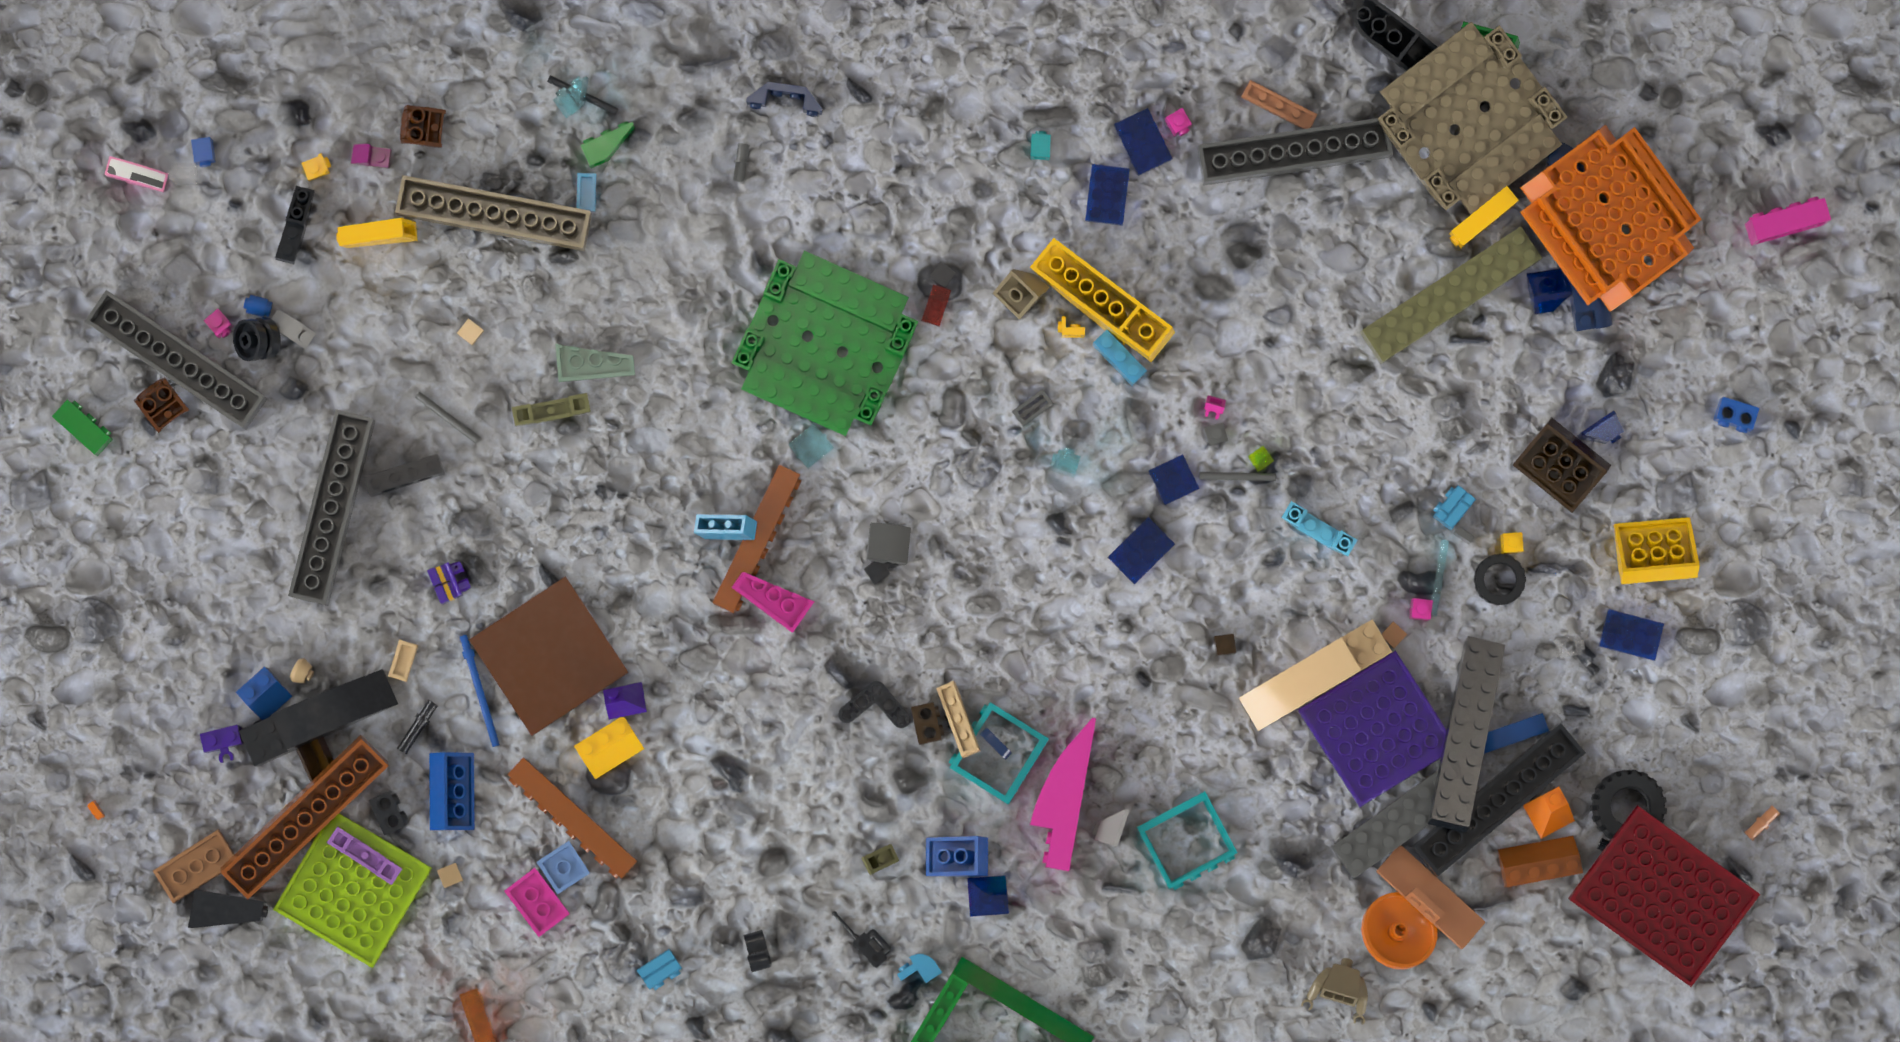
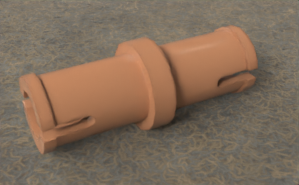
[1744,805,1780,841]

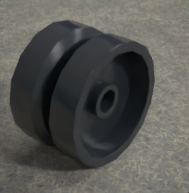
[233,317,281,361]

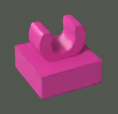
[1204,395,1226,419]

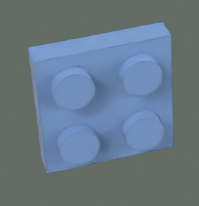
[537,841,590,894]

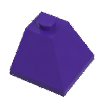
[603,682,647,720]

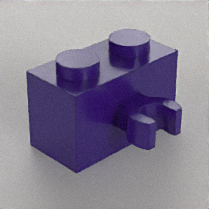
[200,725,244,763]

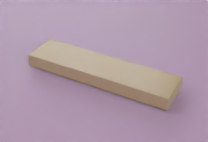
[936,681,981,758]

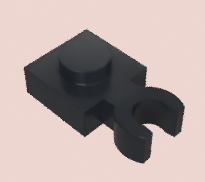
[864,561,899,585]

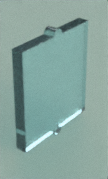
[788,424,834,469]

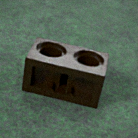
[911,702,945,745]

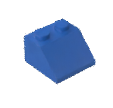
[236,666,293,720]

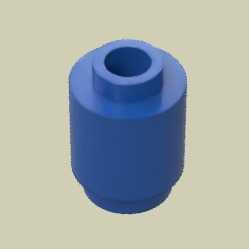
[243,295,273,317]

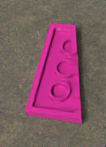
[731,572,815,633]

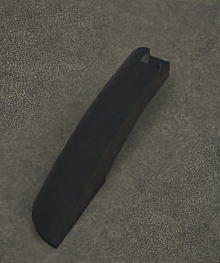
[1352,0,1490,112]

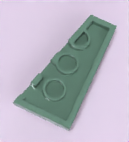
[555,344,635,382]

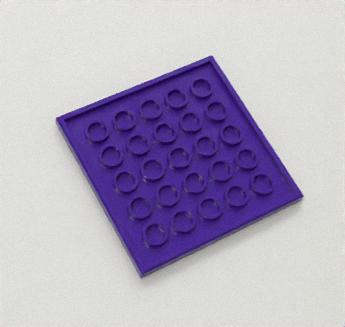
[1298,650,1447,808]

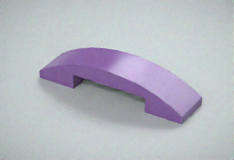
[327,826,402,885]

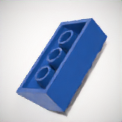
[429,752,475,831]

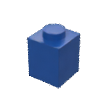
[191,137,216,167]

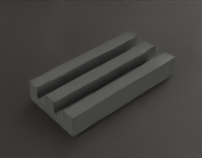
[1012,389,1054,427]

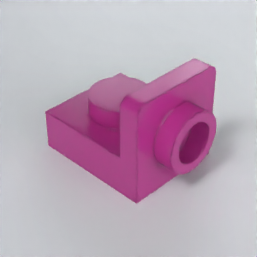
[203,308,234,339]

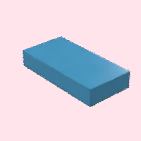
[576,173,597,212]

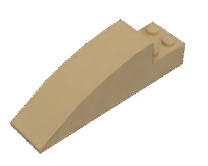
[1239,619,1392,731]

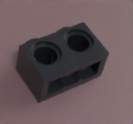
[368,791,408,836]

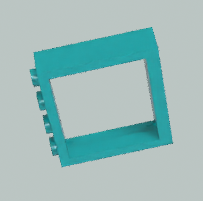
[948,702,1049,805]
[1136,791,1238,890]

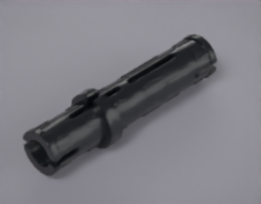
[397,699,438,755]

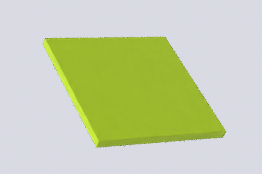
[273,813,432,968]

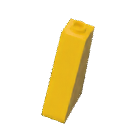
[1449,186,1519,248]
[336,218,418,248]

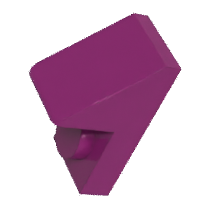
[351,144,392,169]

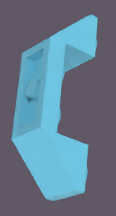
[1281,501,1357,557]

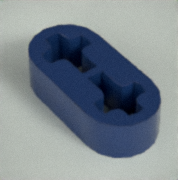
[980,727,1012,760]

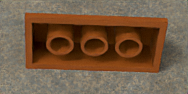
[1497,836,1583,887]

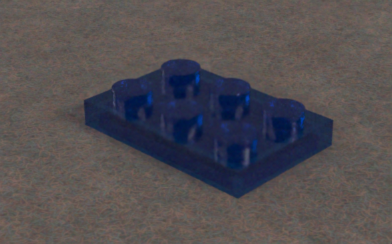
[1114,108,1173,176]
[1085,164,1130,226]
[1107,517,1175,585]
[1598,609,1664,661]

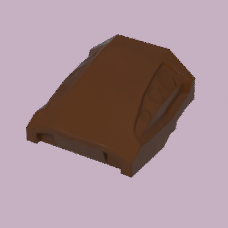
[400,105,446,148]
[134,377,189,433]

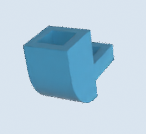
[897,954,942,983]

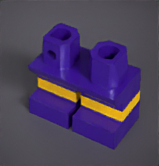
[427,562,471,605]

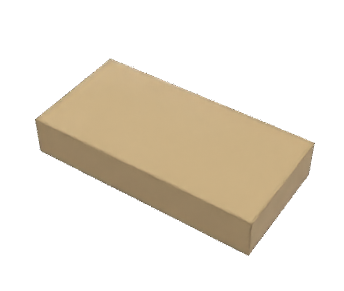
[388,639,418,682]

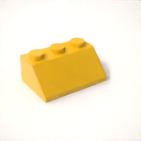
[574,717,644,779]

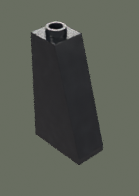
[188,889,268,928]

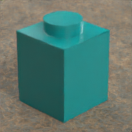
[1030,131,1051,160]

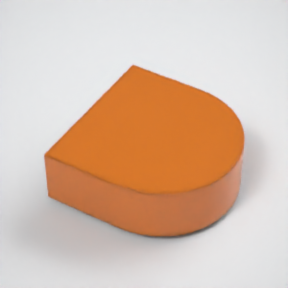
[87,800,105,820]

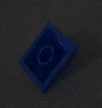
[1526,268,1572,314]
[1577,411,1624,444]
[967,875,1009,917]

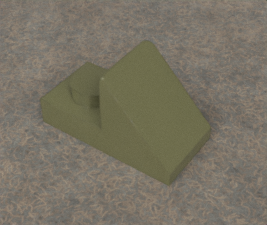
[861,844,899,875]

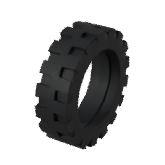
[1474,554,1526,605]

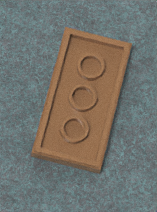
[153,829,234,904]

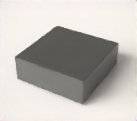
[1453,527,1475,545]

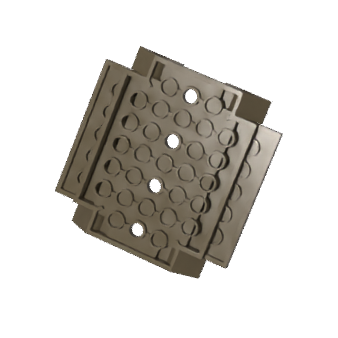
[1377,22,1568,214]

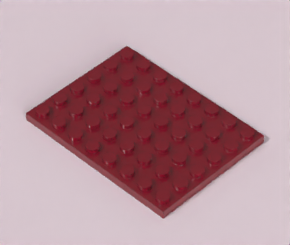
[1568,805,1761,987]

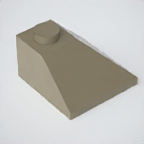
[992,269,1050,320]

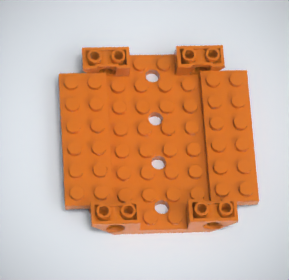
[1520,125,1702,312]

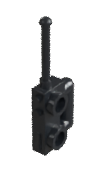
[832,911,891,968]

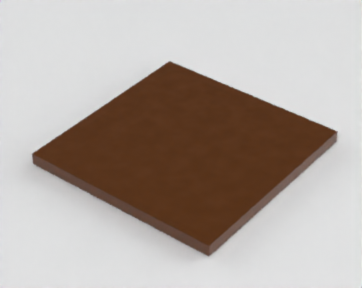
[469,576,629,736]

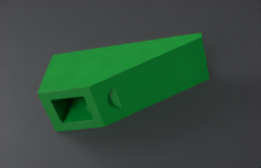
[580,121,635,169]

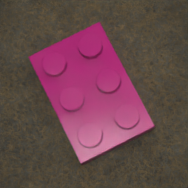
[504,868,570,937]

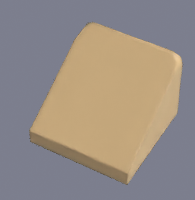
[437,863,463,888]

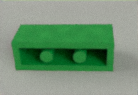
[52,399,113,456]

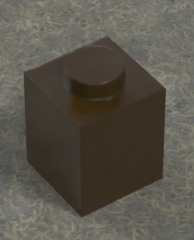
[1213,634,1236,656]

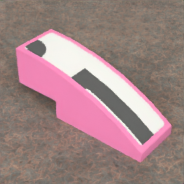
[105,156,169,192]

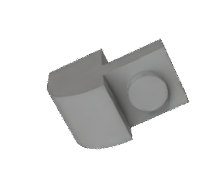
[272,310,316,349]

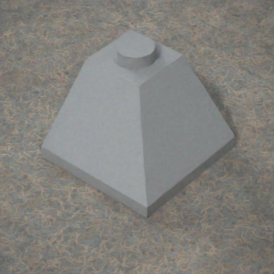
[1092,809,1130,847]

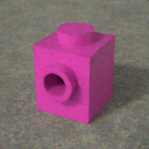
[1165,108,1192,137]

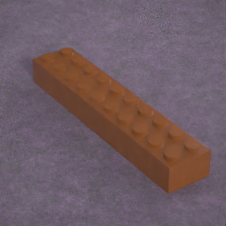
[221,735,389,899]

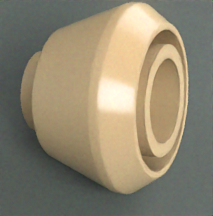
[290,658,314,683]

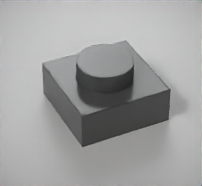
[1204,422,1228,446]

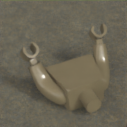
[1301,958,1368,1025]

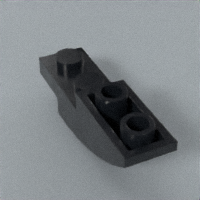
[275,186,315,265]

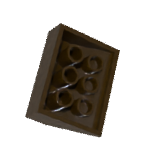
[1513,417,1611,513]

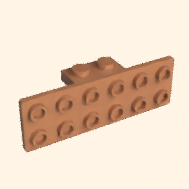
[1376,845,1485,949]

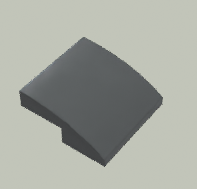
[866,522,911,566]

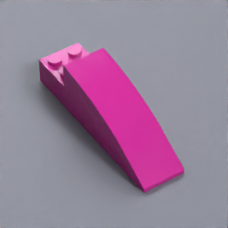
[1029,718,1096,872]

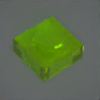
[1247,446,1274,472]

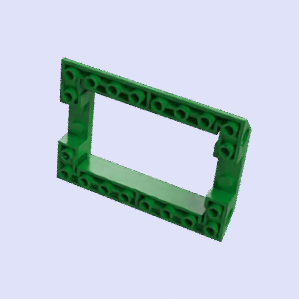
[911,957,1094,1042]

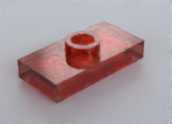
[921,284,951,327]

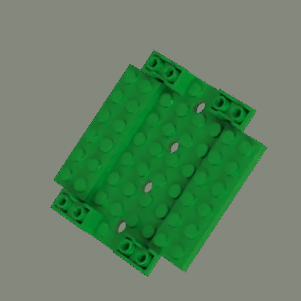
[731,250,918,437]

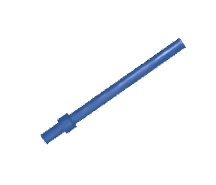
[460,635,500,747]

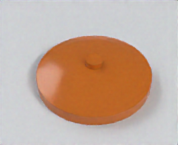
[1361,892,1438,970]

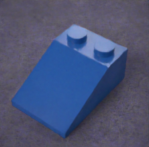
[926,836,988,877]

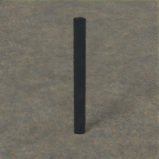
[547,75,619,115]

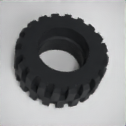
[1590,770,1667,839]

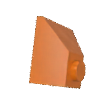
[1523,786,1575,839]

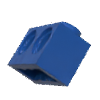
[1713,397,1760,433]

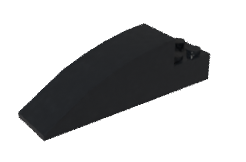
[239,669,398,767]

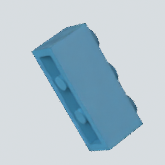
[1093,330,1147,386]
[694,514,757,540]

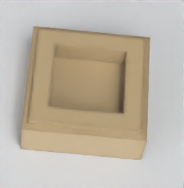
[457,318,484,346]

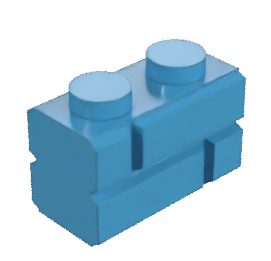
[1433,485,1476,530]
[637,949,682,990]

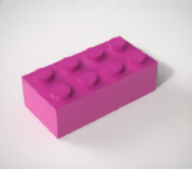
[1745,196,1831,246]

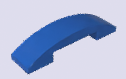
[1484,713,1549,754]

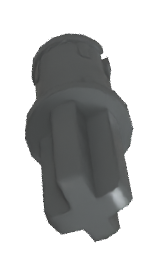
[733,143,750,182]

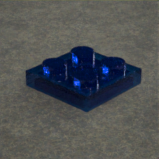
[1148,454,1200,505]

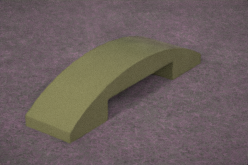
[511,393,591,426]

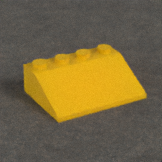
[1614,517,1700,584]

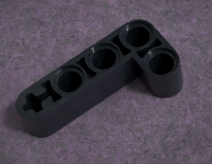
[743,930,772,972]

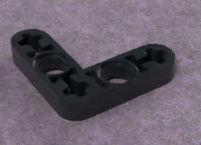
[838,681,910,728]

